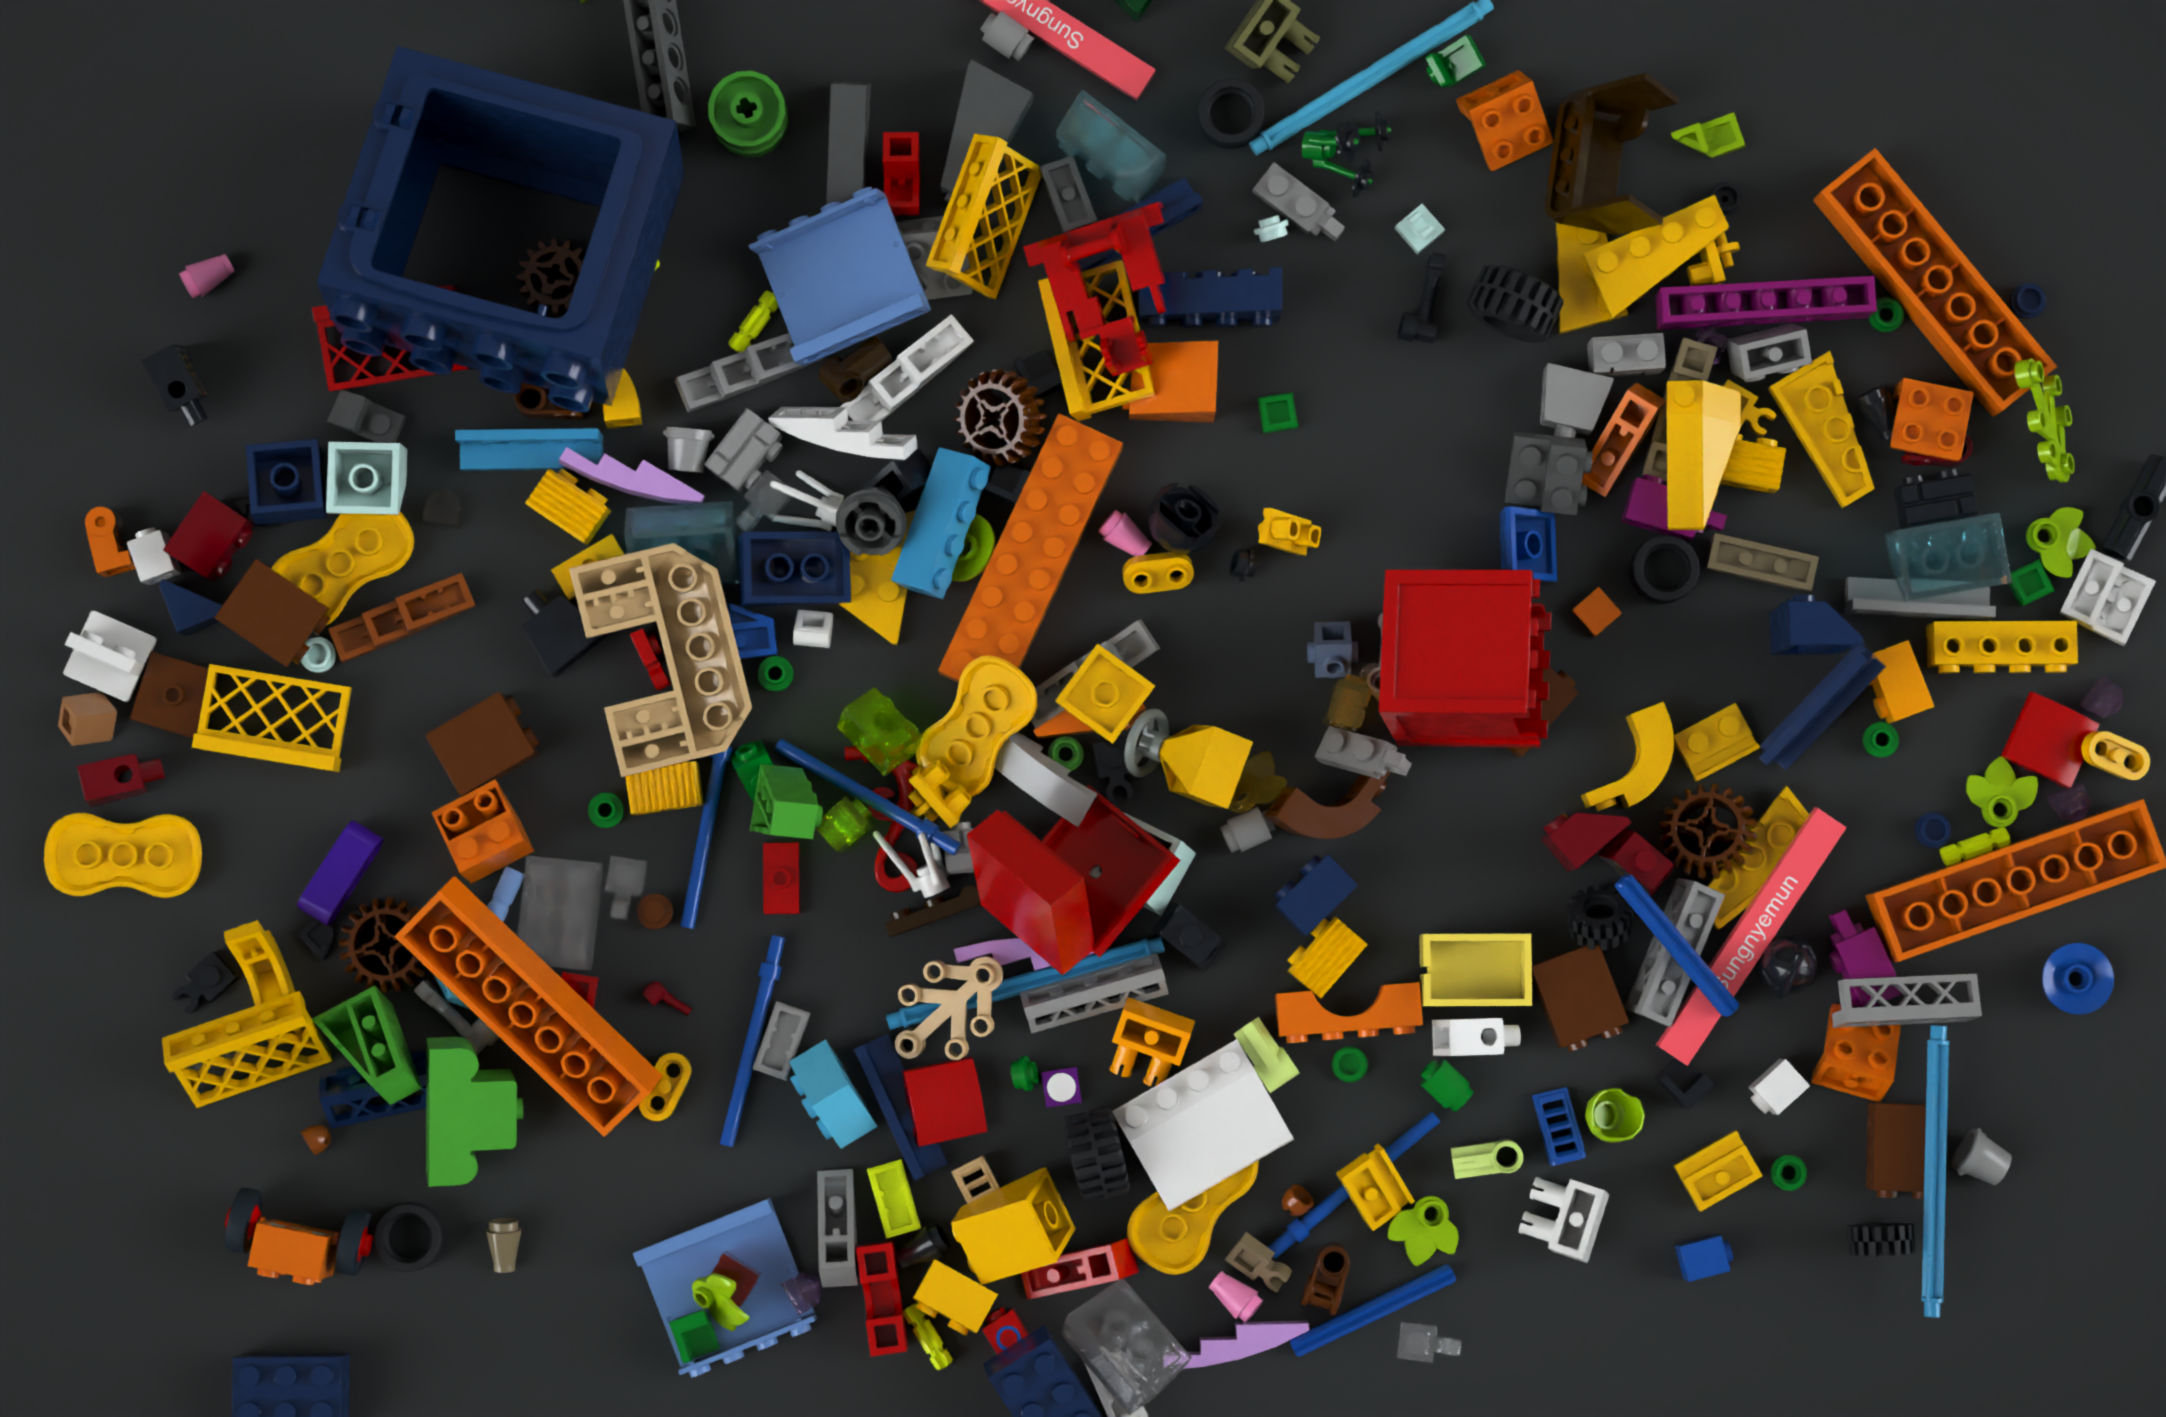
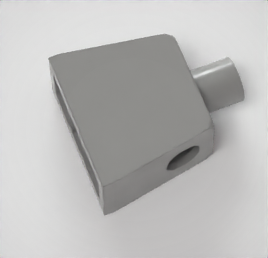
[1540,363,1614,438]

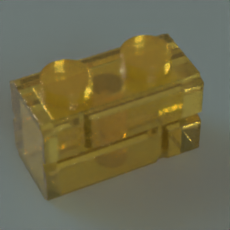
[1323,674,1372,732]

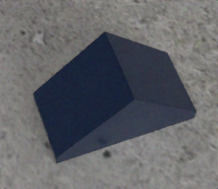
[159,579,223,636]

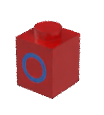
[982,1306,1029,1354]

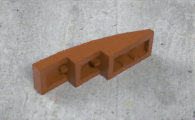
[328,573,475,663]

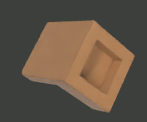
[58,692,117,746]

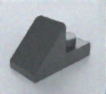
[327,390,406,443]

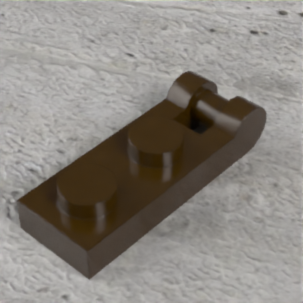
[885,885,980,937]

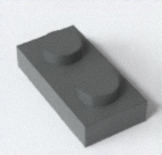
[1039,155,1097,233]

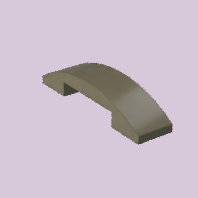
[1642,338,1718,481]

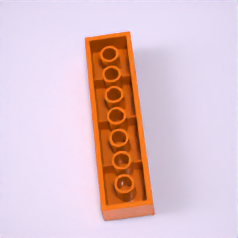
[1813,148,2057,418]
[938,413,1123,683]
[1865,799,2166,962]
[394,876,663,1137]

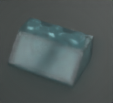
[1056,89,1166,203]
[624,501,738,584]
[1885,512,2012,601]

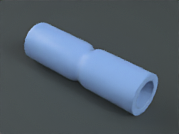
[487,866,525,922]

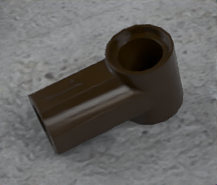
[818,336,893,403]

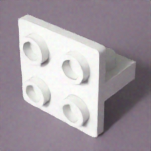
[63,611,157,702]

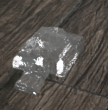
[736,470,792,532]
[605,856,648,920]
[1397,1321,1461,1363]

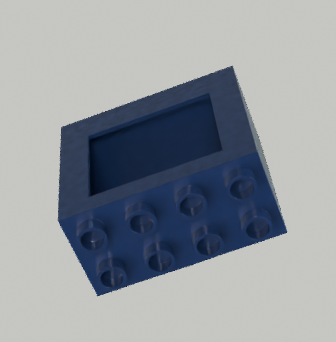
[316,46,685,412]

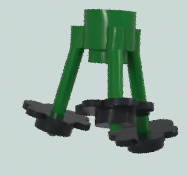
[1302,111,1391,198]

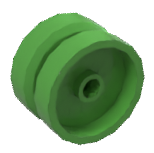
[708,71,789,158]

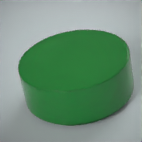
[1332,1046,1368,1082]

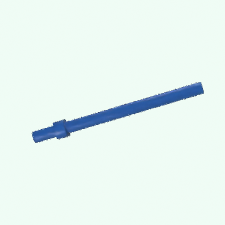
[775,739,962,856]
[680,746,733,929]
[720,935,786,1147]
[1268,1111,1441,1259]

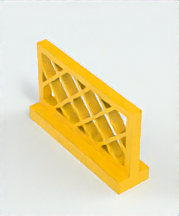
[926,134,1041,299]
[1038,260,1156,421]
[191,664,352,772]
[162,991,332,1108]

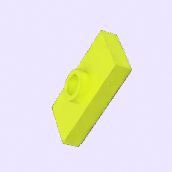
[867,1159,921,1239]

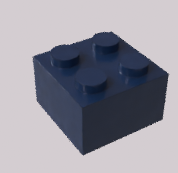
[245,439,327,525]
[1273,854,1358,937]

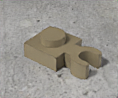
[1225,1232,1293,1292]

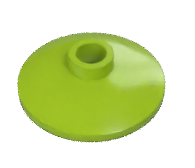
[952,514,995,582]

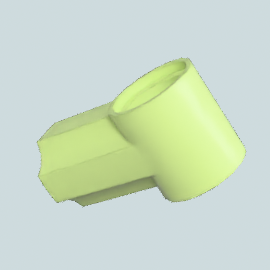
[1233,1017,1300,1093]
[1451,1139,1523,1179]

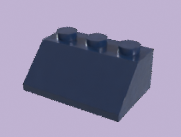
[1769,595,1863,655]

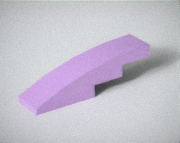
[559,447,704,506]
[954,938,1094,970]
[1164,1320,1309,1370]

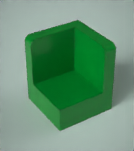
[669,1308,720,1364]

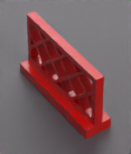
[312,285,470,392]

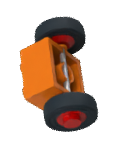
[225,1188,373,1285]

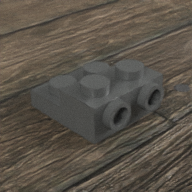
[1504,431,1593,515]

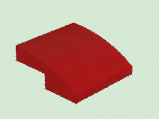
[2001,692,2100,788]
[902,1056,987,1147]

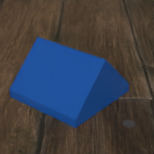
[1499,506,1557,583]

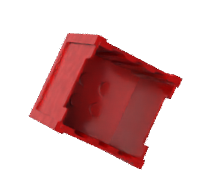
[1379,570,1552,748]

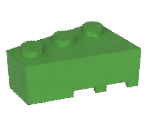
[749,764,823,839]
[312,986,422,1105]

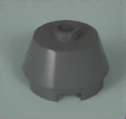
[836,487,907,556]

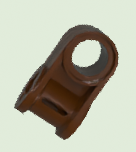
[514,383,583,420]
[1300,1242,1350,1316]

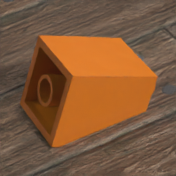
[1122,341,1218,423]

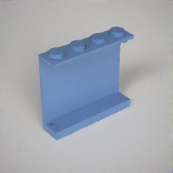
[749,187,931,366]
[633,1198,817,1378]

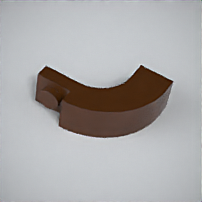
[1264,771,1390,839]

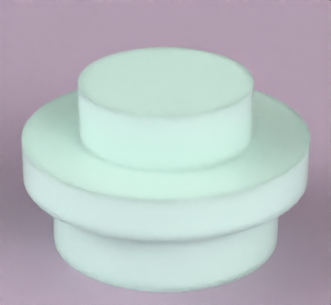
[1254,215,1289,242]
[301,637,337,673]

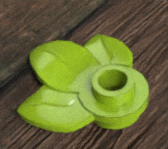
[2026,507,2096,578]
[1966,756,2038,828]
[1387,1196,1459,1266]
[692,1273,750,1331]

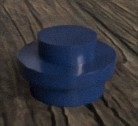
[2010,283,2046,319]
[1914,812,1951,848]

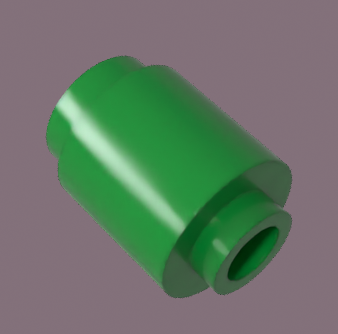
[1420,1059,1474,1112]

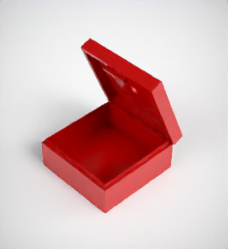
[967,785,1181,975]

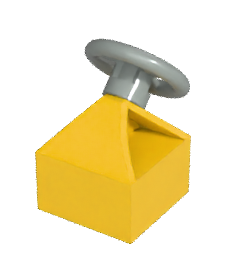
[1124,708,1253,809]

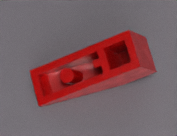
[1021,1238,1139,1300]

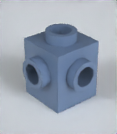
[1307,621,1358,678]

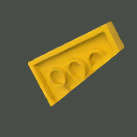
[1556,222,1628,334]
[1707,786,1809,930]

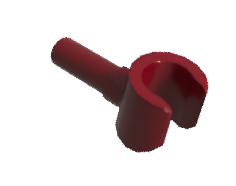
[643,981,692,1016]

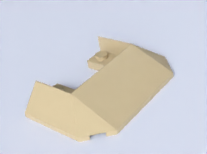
[569,543,752,777]

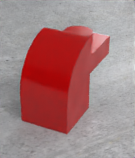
[883,132,921,215]

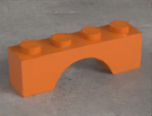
[1274,982,1423,1043]

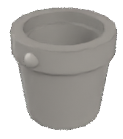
[663,427,715,473]
[1951,1128,2012,1185]

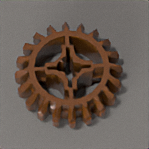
[952,369,1047,466]
[1660,783,1758,879]
[338,897,427,993]

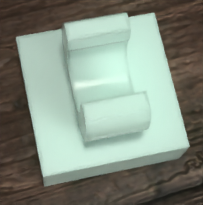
[1394,203,1445,255]

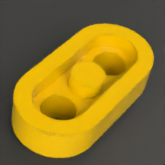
[1122,552,1194,594]
[2081,731,2150,780]
[639,1053,692,1121]

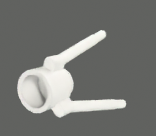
[769,470,844,532]
[873,817,950,898]

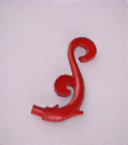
[844,742,918,893]

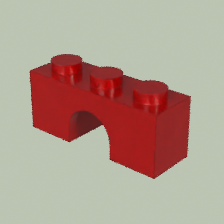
[856,1240,909,1357]

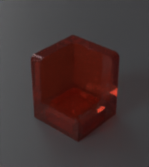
[711,1251,762,1307]

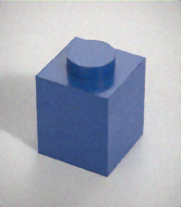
[1674,1234,1733,1282]

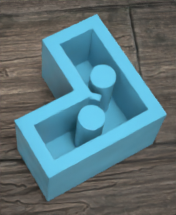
[789,1039,878,1149]

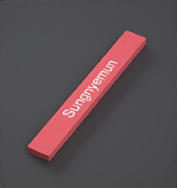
[978,0,1156,101]
[1656,807,1847,1066]

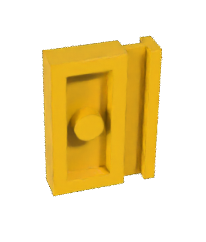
[1674,703,1760,782]
[1673,1130,1763,1212]
[1336,1144,1415,1231]

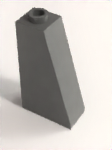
[941,60,1033,203]
[826,80,872,204]

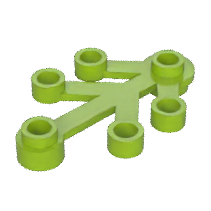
[2015,358,2075,483]

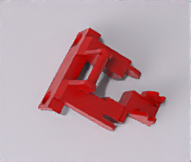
[1023,202,1166,376]

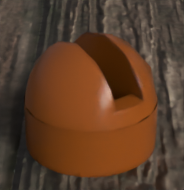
[300,1124,331,1156]
[1282,1184,1314,1216]

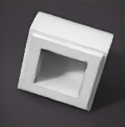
[793,610,833,648]

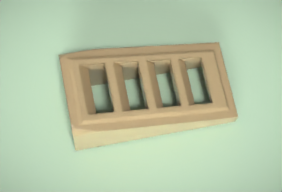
[951,1155,1000,1204]

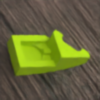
[1671,112,1746,159]

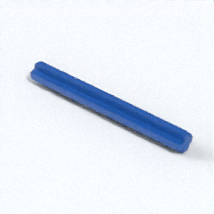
[1615,874,1739,1017]
[1290,1264,1456,1357]

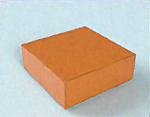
[1571,587,1622,637]

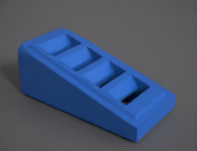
[1531,1087,1587,1166]

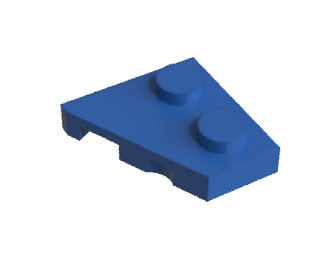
[726,602,778,660]

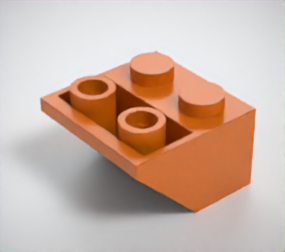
[431,780,535,884]

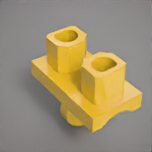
[1687,232,1740,286]
[1258,508,1321,556]
[908,760,972,829]

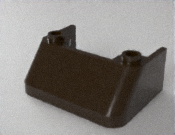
[1544,72,1679,235]

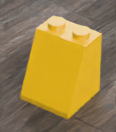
[951,1167,1076,1285]

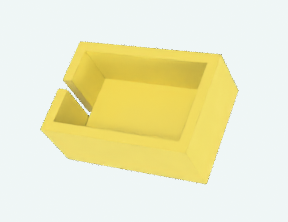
[1419,934,1532,1006]

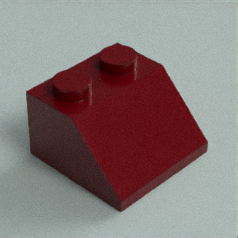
[163,491,254,582]
[1540,813,1632,871]

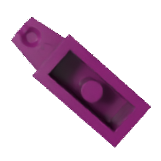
[1621,474,1727,542]
[1828,909,1902,1008]

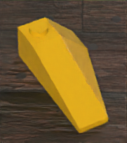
[1667,380,1741,530]

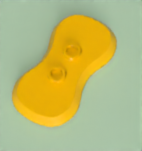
[272,512,414,626]
[916,655,1037,797]
[44,813,202,898]
[1127,1160,1259,1275]

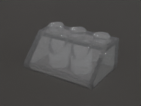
[1061,1279,1192,1415]

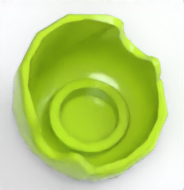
[1585,1088,1645,1143]

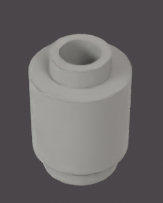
[980,11,1034,61]
[1220,806,1276,853]

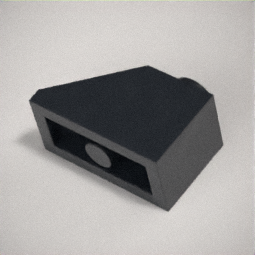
[858,448,932,506]

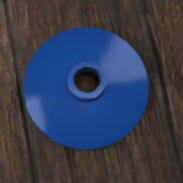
[2042,943,2114,1015]

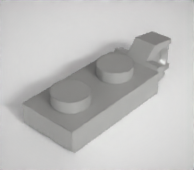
[1252,162,1345,242]
[1314,726,1412,779]

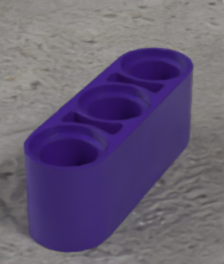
[297,820,384,926]

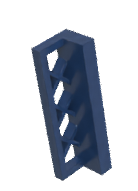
[1079,177,1203,271]
[854,1034,949,1181]
[319,1051,426,1129]

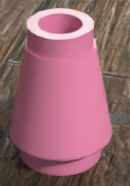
[179,253,235,298]
[1098,509,1152,556]
[1209,1271,1263,1323]

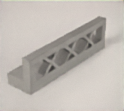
[1844,577,1996,621]
[1624,878,1725,1027]
[1020,953,1169,1034]
[1832,974,1982,1028]

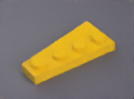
[1584,195,1729,320]
[1768,351,1875,508]

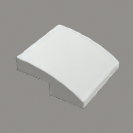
[2060,549,2156,646]

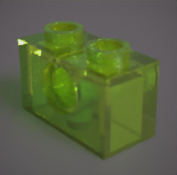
[837,687,923,776]
[815,796,873,855]

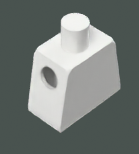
[1432,1018,1521,1056]

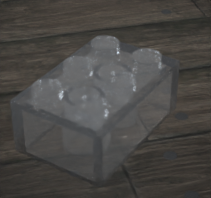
[517,856,603,971]

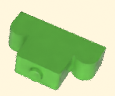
[426,1037,523,1187]

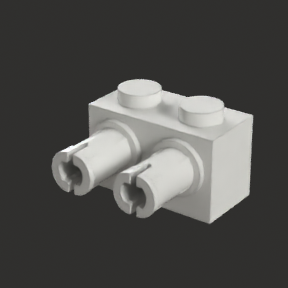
[1519,1177,1609,1263]

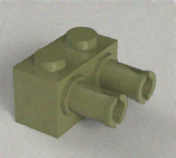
[1224,0,1320,84]

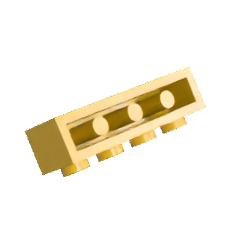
[1926,621,2078,674]

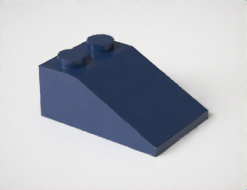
[738,532,851,607]

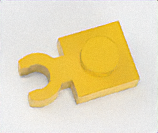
[1723,379,1777,437]

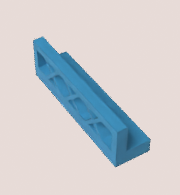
[455,428,603,471]

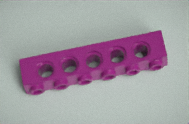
[1655,276,1877,330]

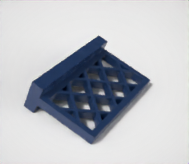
[1759,644,1887,770]

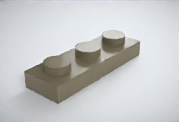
[1705,533,1819,592]

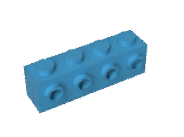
[891,447,991,600]

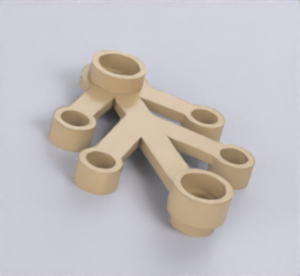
[895,956,1003,1060]

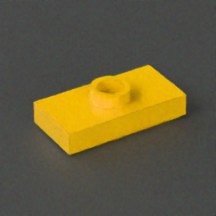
[551,534,625,601]

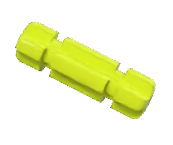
[728,290,779,353]
[1940,827,2011,866]
[903,1302,953,1371]

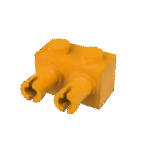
[1109,997,1195,1087]

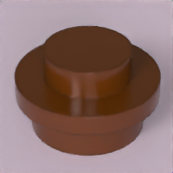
[637,894,673,930]

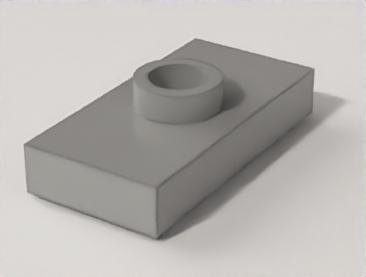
[752,1001,811,1081]

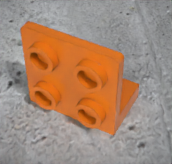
[1456,70,1553,171]
[1890,378,1974,462]
[1811,1003,1901,1102]

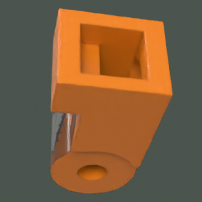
[85,506,136,578]

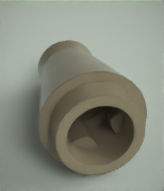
[486,1218,522,1273]

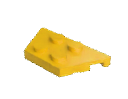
[839,510,916,646]

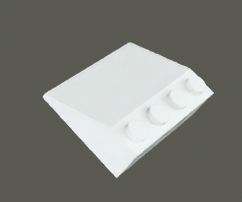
[1112,1039,1294,1212]

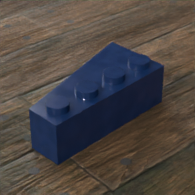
[1138,267,1282,328]

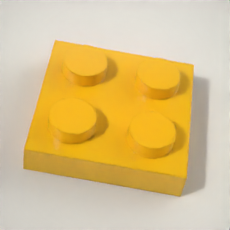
[1055,643,1155,744]

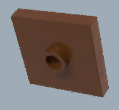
[130,651,221,738]

